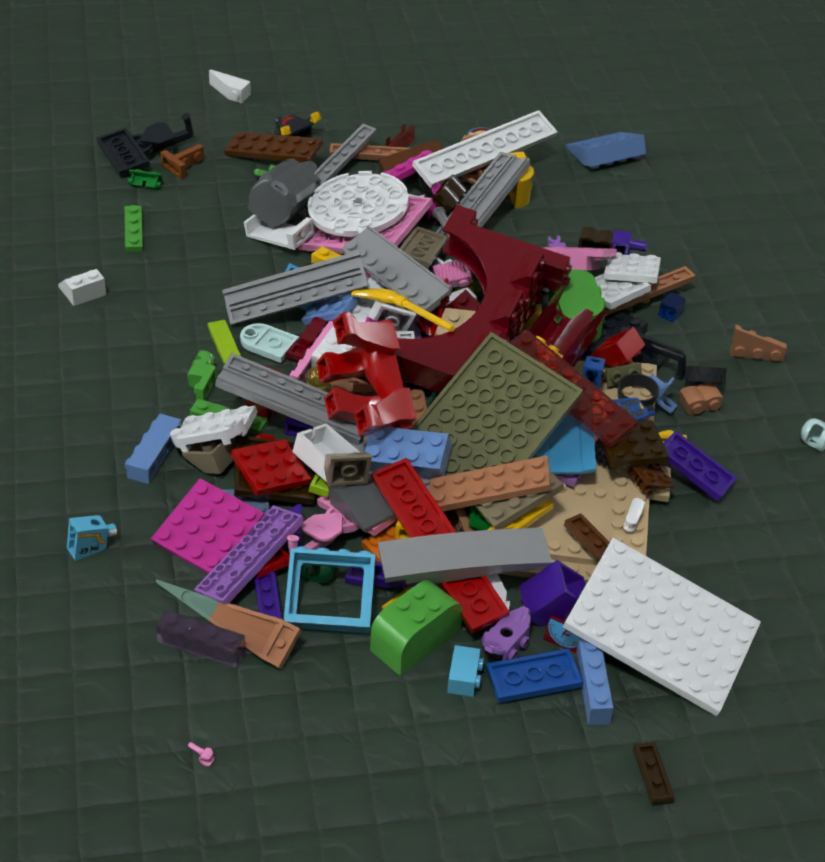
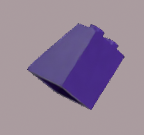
[519,560,586,627]

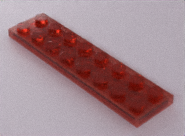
[509,329,638,448]

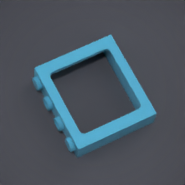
[284,546,375,634]

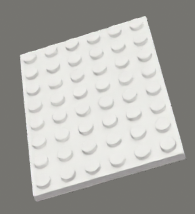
[563,538,761,716]

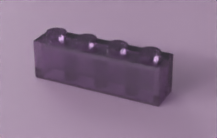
[156,610,246,668]

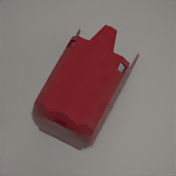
[526,286,606,379]

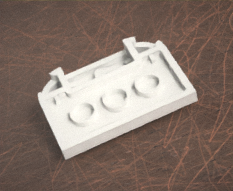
[170,406,258,452]

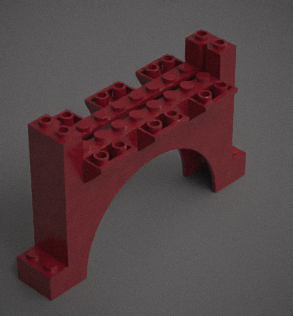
[367,205,572,393]

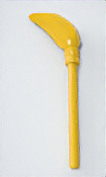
[351,288,455,332]

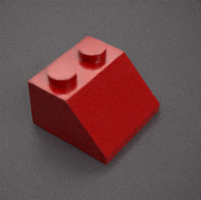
[590,327,645,367]

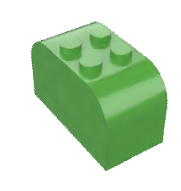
[548,270,606,343]
[370,580,463,676]

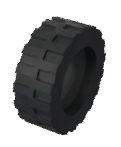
[685,366,727,383]

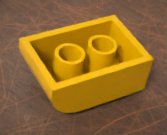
[508,152,534,208]

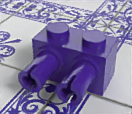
[611,230,647,256]

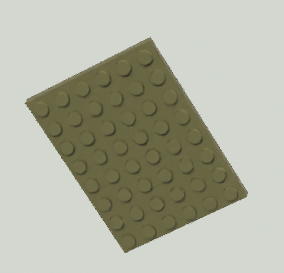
[411,332,584,506]

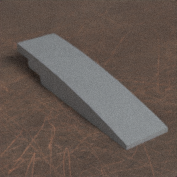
[378,528,552,584]

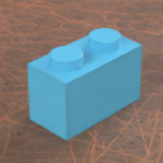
[447,645,484,697]

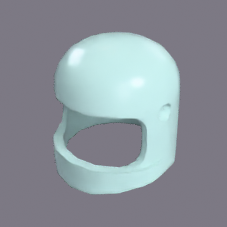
[801,418,825,452]

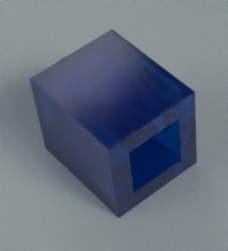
[658,292,686,323]

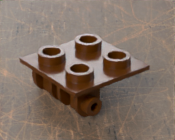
[627,464,676,496]

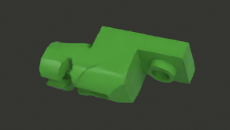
[187,350,216,401]

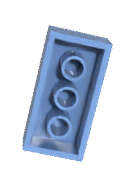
[365,427,452,479]

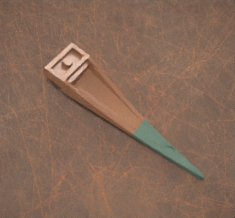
[155,580,302,669]

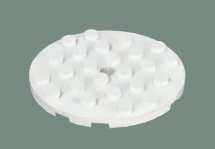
[308,171,409,237]

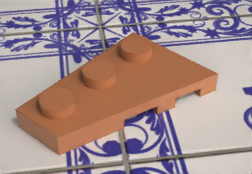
[729,324,787,362]

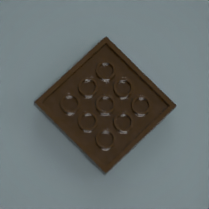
[234,435,315,505]

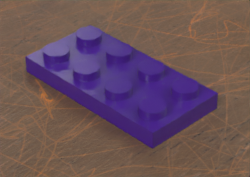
[663,430,737,501]

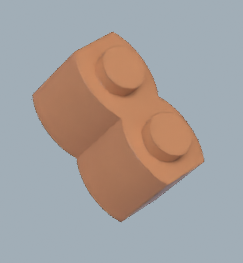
[678,382,723,415]

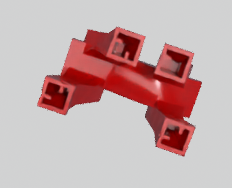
[316,312,416,436]

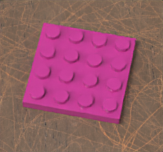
[151,478,265,574]

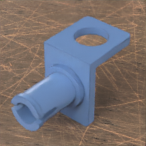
[649,373,677,413]

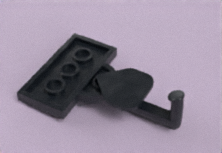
[96,113,194,177]
[584,312,686,380]

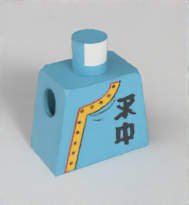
[67,515,117,561]

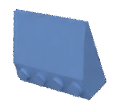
[566,132,646,169]

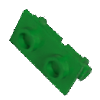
[128,169,164,190]

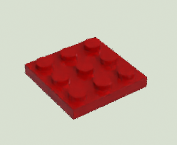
[231,439,311,496]

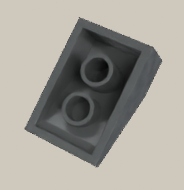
[328,475,396,532]

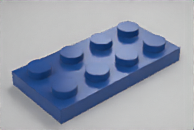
[486,648,583,703]

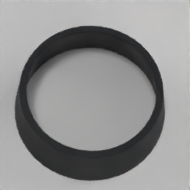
[618,373,659,406]

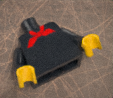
[275,111,322,138]

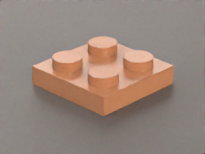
[330,378,376,395]

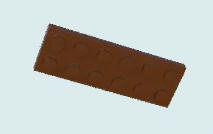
[224,132,323,162]

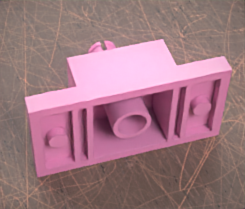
[542,247,617,270]

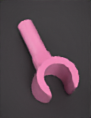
[188,742,215,766]

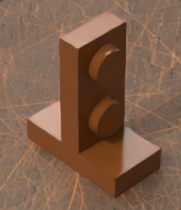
[161,144,204,180]

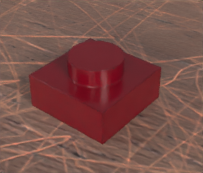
[286,342,311,362]

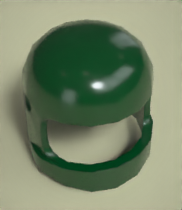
[300,549,337,584]

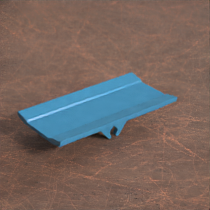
[535,386,596,474]

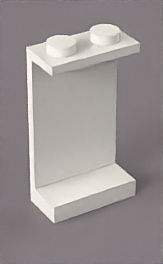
[244,214,315,250]

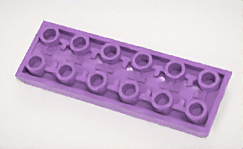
[194,505,304,604]

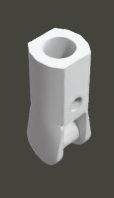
[623,498,645,532]

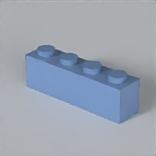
[125,414,181,484]
[576,639,613,725]

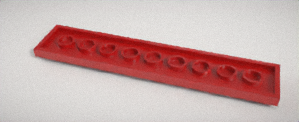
[371,458,510,634]

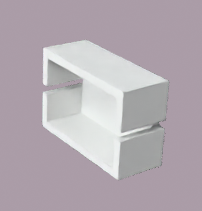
[292,423,360,482]

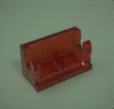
[386,124,415,148]

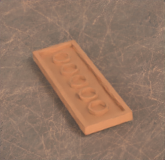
[430,455,551,511]

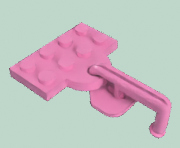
[287,495,398,554]

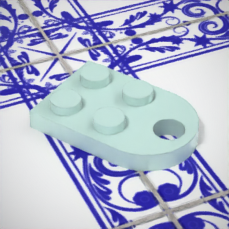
[240,323,299,363]

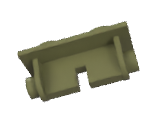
[603,363,642,387]

